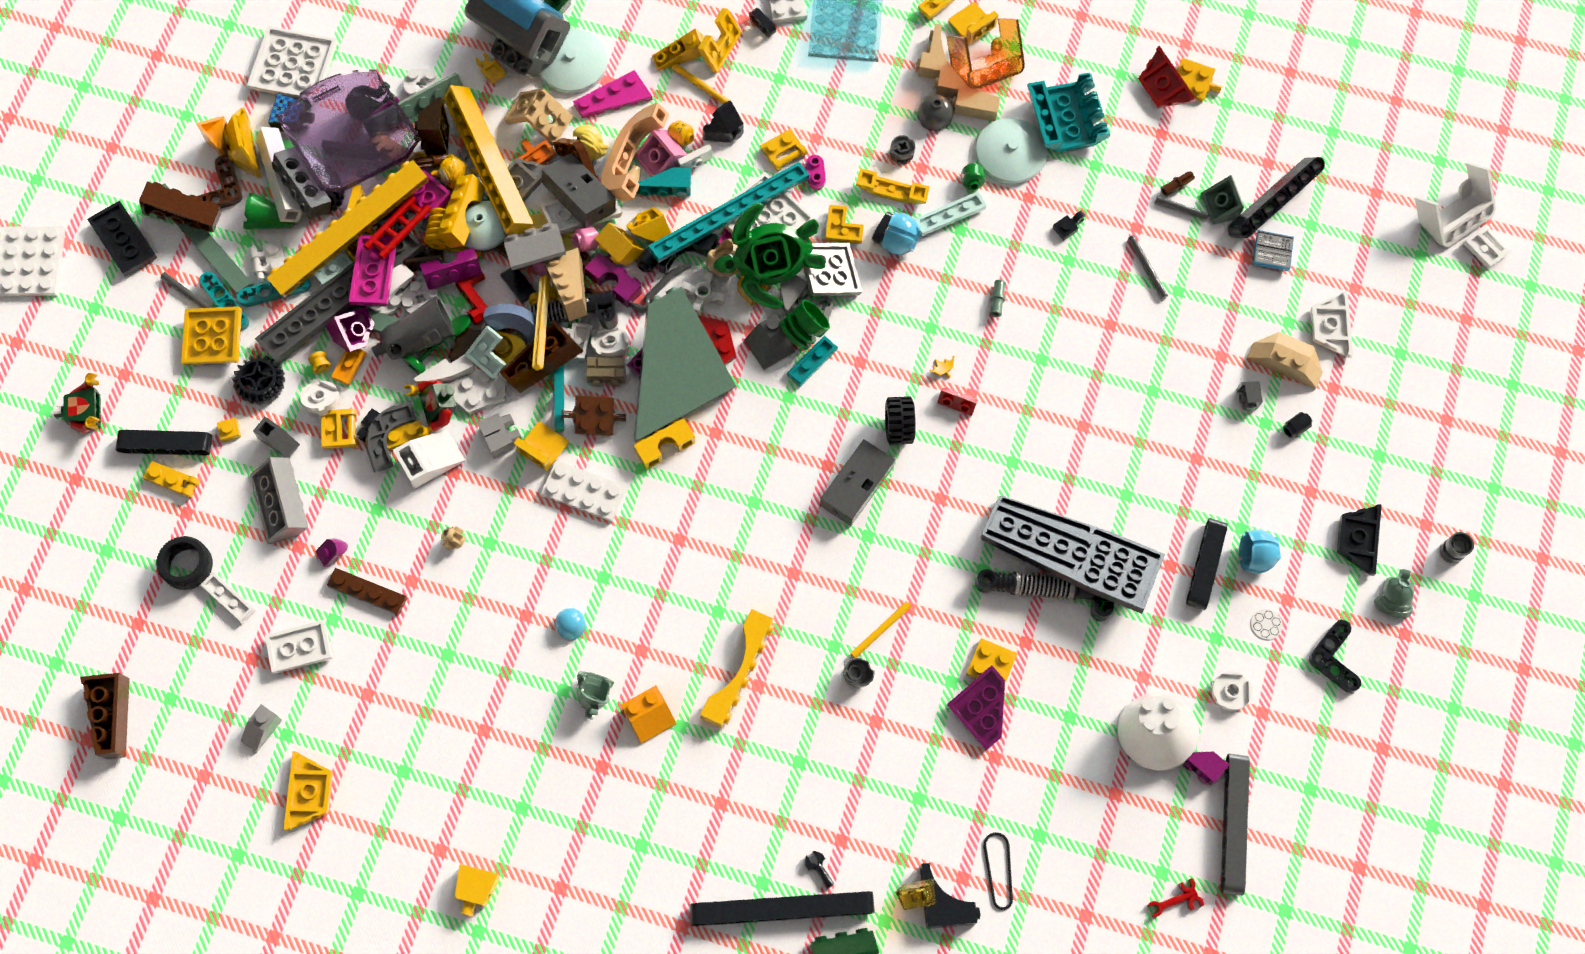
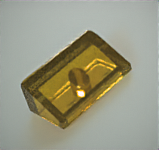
[895,879,936,910]

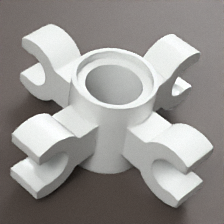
[681,271,725,316]

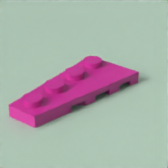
[573,70,653,118]

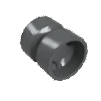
[1440,532,1474,564]

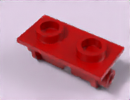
[937,387,978,416]

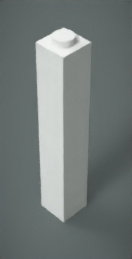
[256,127,302,222]

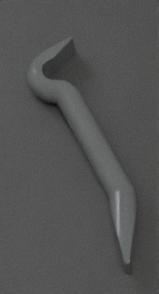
[629,263,691,312]

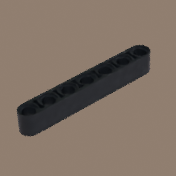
[1228,157,1325,238]

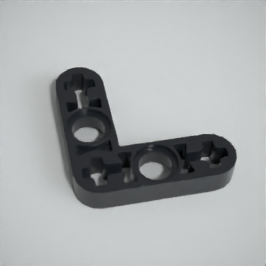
[1309,620,1361,693]

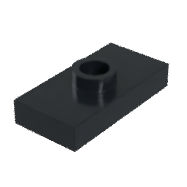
[500,267,537,304]

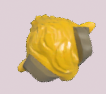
[431,154,477,190]

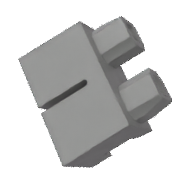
[477,414,522,459]

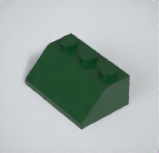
[811,928,879,954]

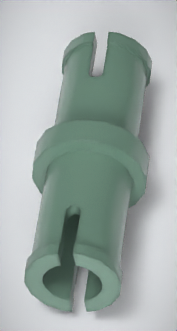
[990,279,1006,317]

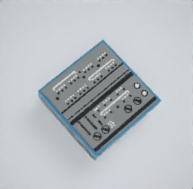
[1252,230,1294,272]

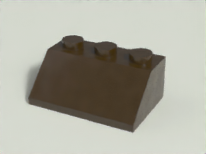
[415,97,450,156]

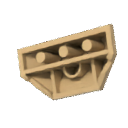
[1246,332,1323,389]

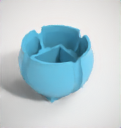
[882,212,921,255]
[1239,529,1281,574]

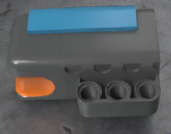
[464,0,571,78]

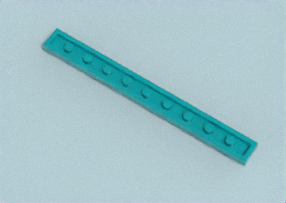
[648,162,810,263]

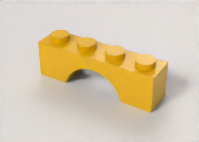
[437,174,485,248]

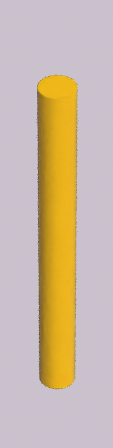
[672,63,729,104]
[850,601,912,658]

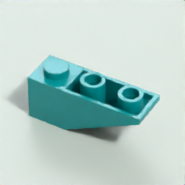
[636,167,692,197]

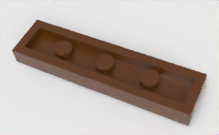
[327,568,408,615]

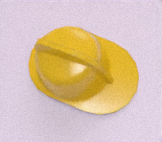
[492,331,526,364]

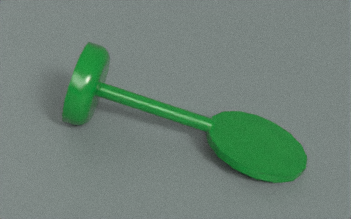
[403,315,471,375]

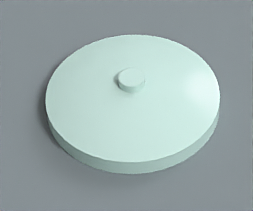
[539,29,608,94]
[975,118,1048,184]

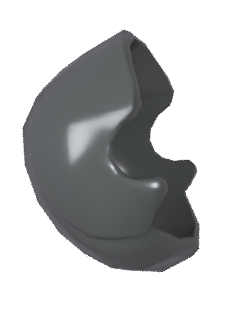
[843,657,875,688]

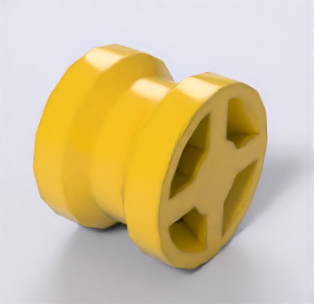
[308,351,331,374]

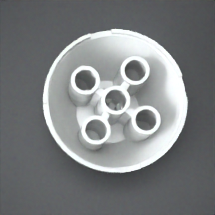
[1118,693,1199,770]

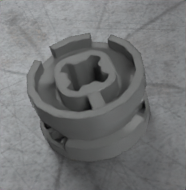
[889,135,916,164]

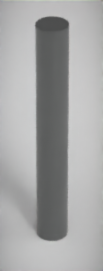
[1155,196,1209,220]

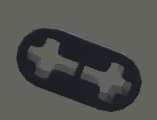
[749,7,777,37]
[872,211,893,244]

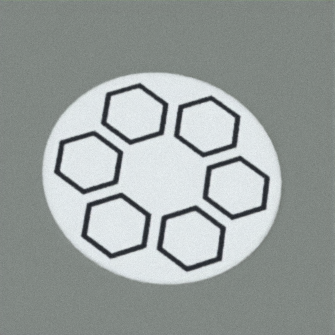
[1251,609,1283,640]

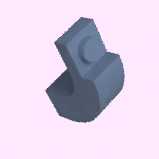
[483,304,536,344]

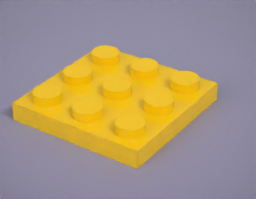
[181,306,242,365]

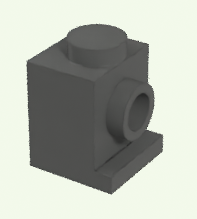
[1236,381,1263,412]

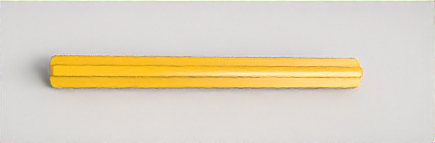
[532,275,550,371]

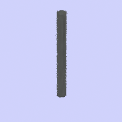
[1128,235,1168,300]
[160,272,214,308]

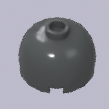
[917,94,953,131]

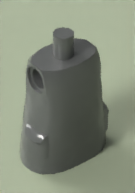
[371,296,455,360]

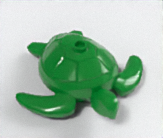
[713,203,826,309]

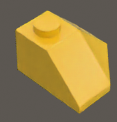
[626,207,671,242]

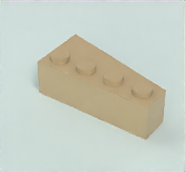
[543,248,587,321]

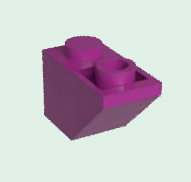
[1182,751,1230,786]

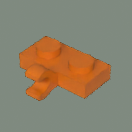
[519,138,557,165]

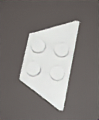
[1310,291,1353,359]
[448,364,507,415]

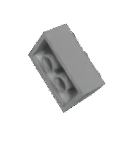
[504,223,566,270]

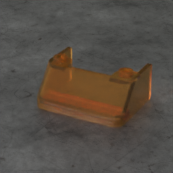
[946,18,1025,89]

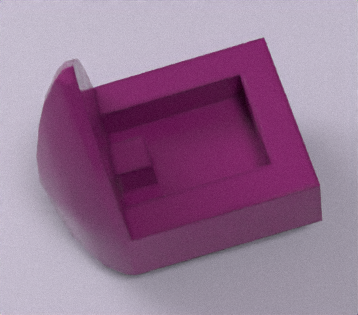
[315,538,348,567]

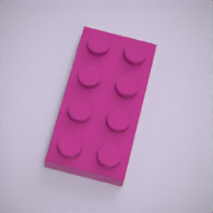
[349,235,397,306]

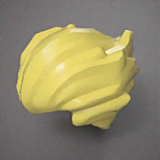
[572,125,609,161]

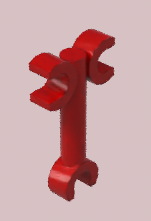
[1147,878,1204,918]

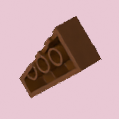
[139,181,221,233]
[80,673,130,759]

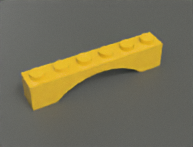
[700,609,775,729]

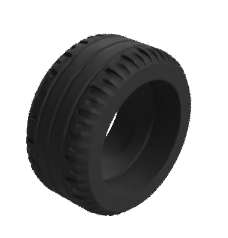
[156,536,213,590]

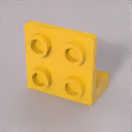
[948,2,999,45]
[514,421,569,471]

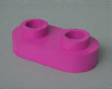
[806,155,826,190]

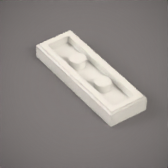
[199,571,257,625]

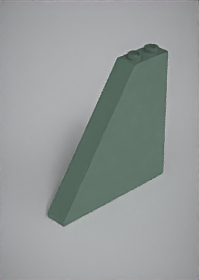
[634,287,737,442]

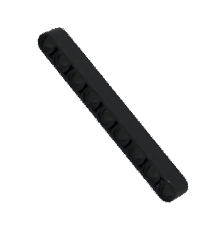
[689,891,875,926]

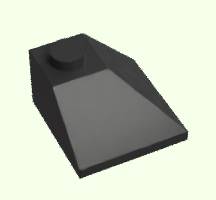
[744,314,795,370]

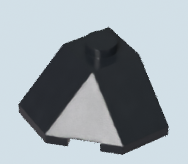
[702,100,744,143]

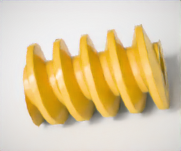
[424,208,447,250]

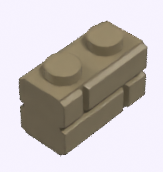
[586,357,626,386]

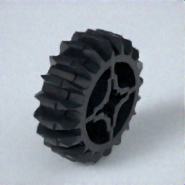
[232,355,286,405]

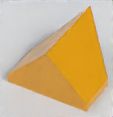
[196,116,228,155]

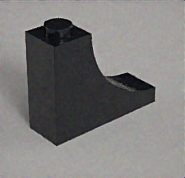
[920,863,980,929]

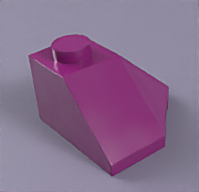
[326,307,374,352]

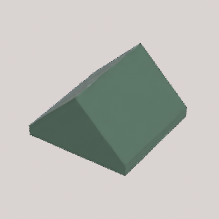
[1201,175,1244,224]

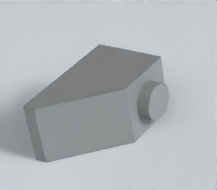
[240,704,282,753]

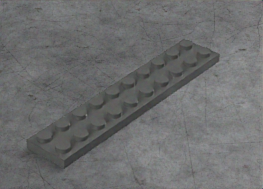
[254,225,425,363]

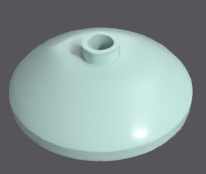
[464,201,508,251]

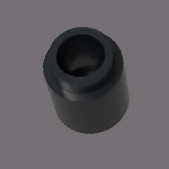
[636,247,658,272]
[1283,412,1312,438]

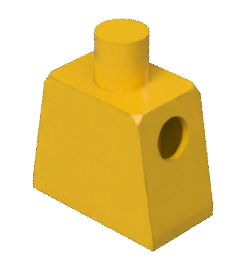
[455,864,500,917]

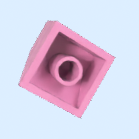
[634,130,687,176]

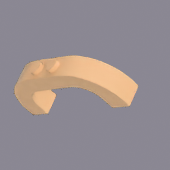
[601,102,669,201]

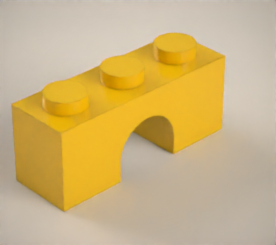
[634,418,696,470]

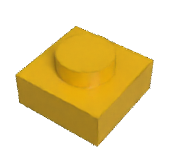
[217,418,241,442]

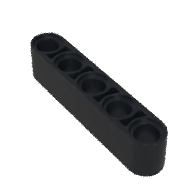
[115,430,213,456]
[1186,518,1228,611]

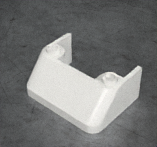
[1414,161,1496,247]

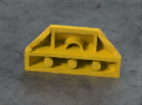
[225,107,262,178]

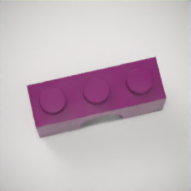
[420,248,482,290]
[585,252,642,308]

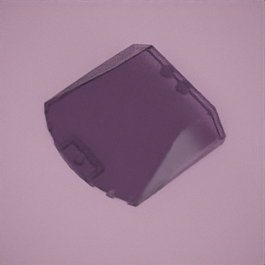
[277,69,420,192]

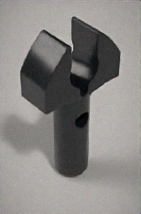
[805,851,834,888]

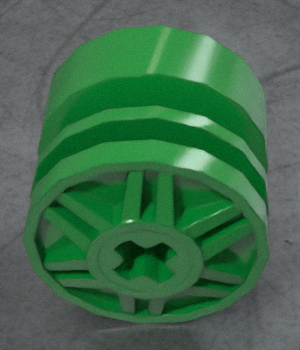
[780,300,830,350]

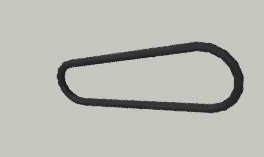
[983,832,1013,910]

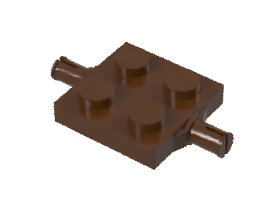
[561,395,626,436]

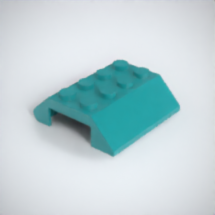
[1027,73,1110,153]

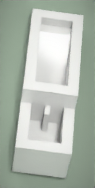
[414,354,476,386]

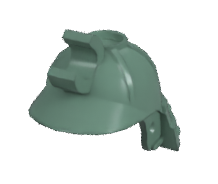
[1374,569,1414,618]
[577,671,615,720]

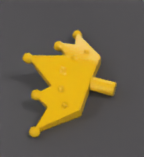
[929,356,955,378]

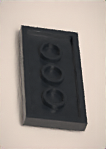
[87,200,158,277]

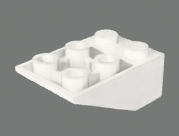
[393,430,466,489]

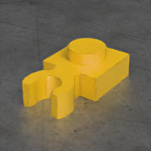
[475,53,506,85]

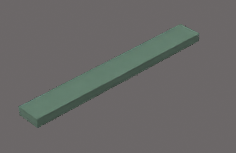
[162,183,253,294]

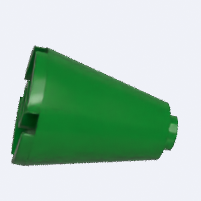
[243,192,296,230]

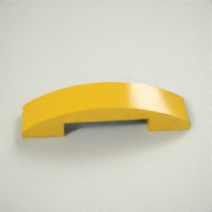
[856,168,930,204]

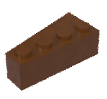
[500,320,583,393]

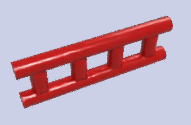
[363,195,431,260]

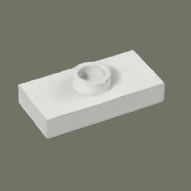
[678,145,713,169]

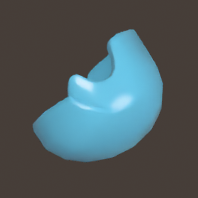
[555,608,586,640]

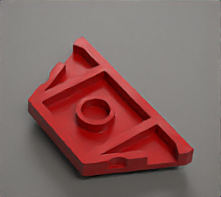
[1138,45,1196,108]
[698,315,736,364]

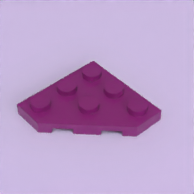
[947,665,1006,750]

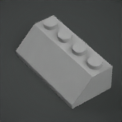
[250,457,308,544]

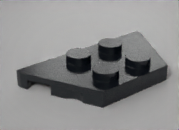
[1337,504,1382,576]

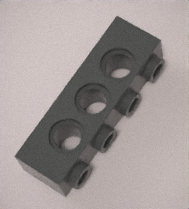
[272,147,331,219]

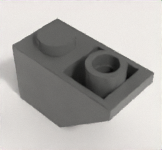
[253,417,300,458]

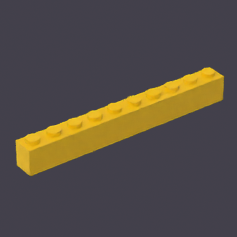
[443,85,533,235]
[267,160,429,298]

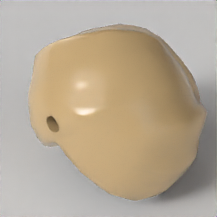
[706,239,739,277]

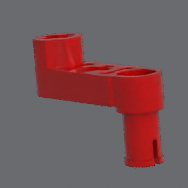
[455,272,488,326]

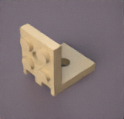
[503,88,573,145]

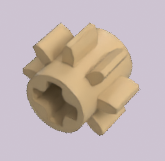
[441,526,465,550]

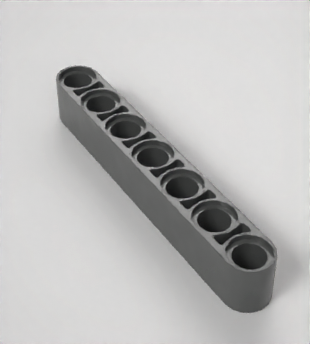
[1221,753,1250,896]

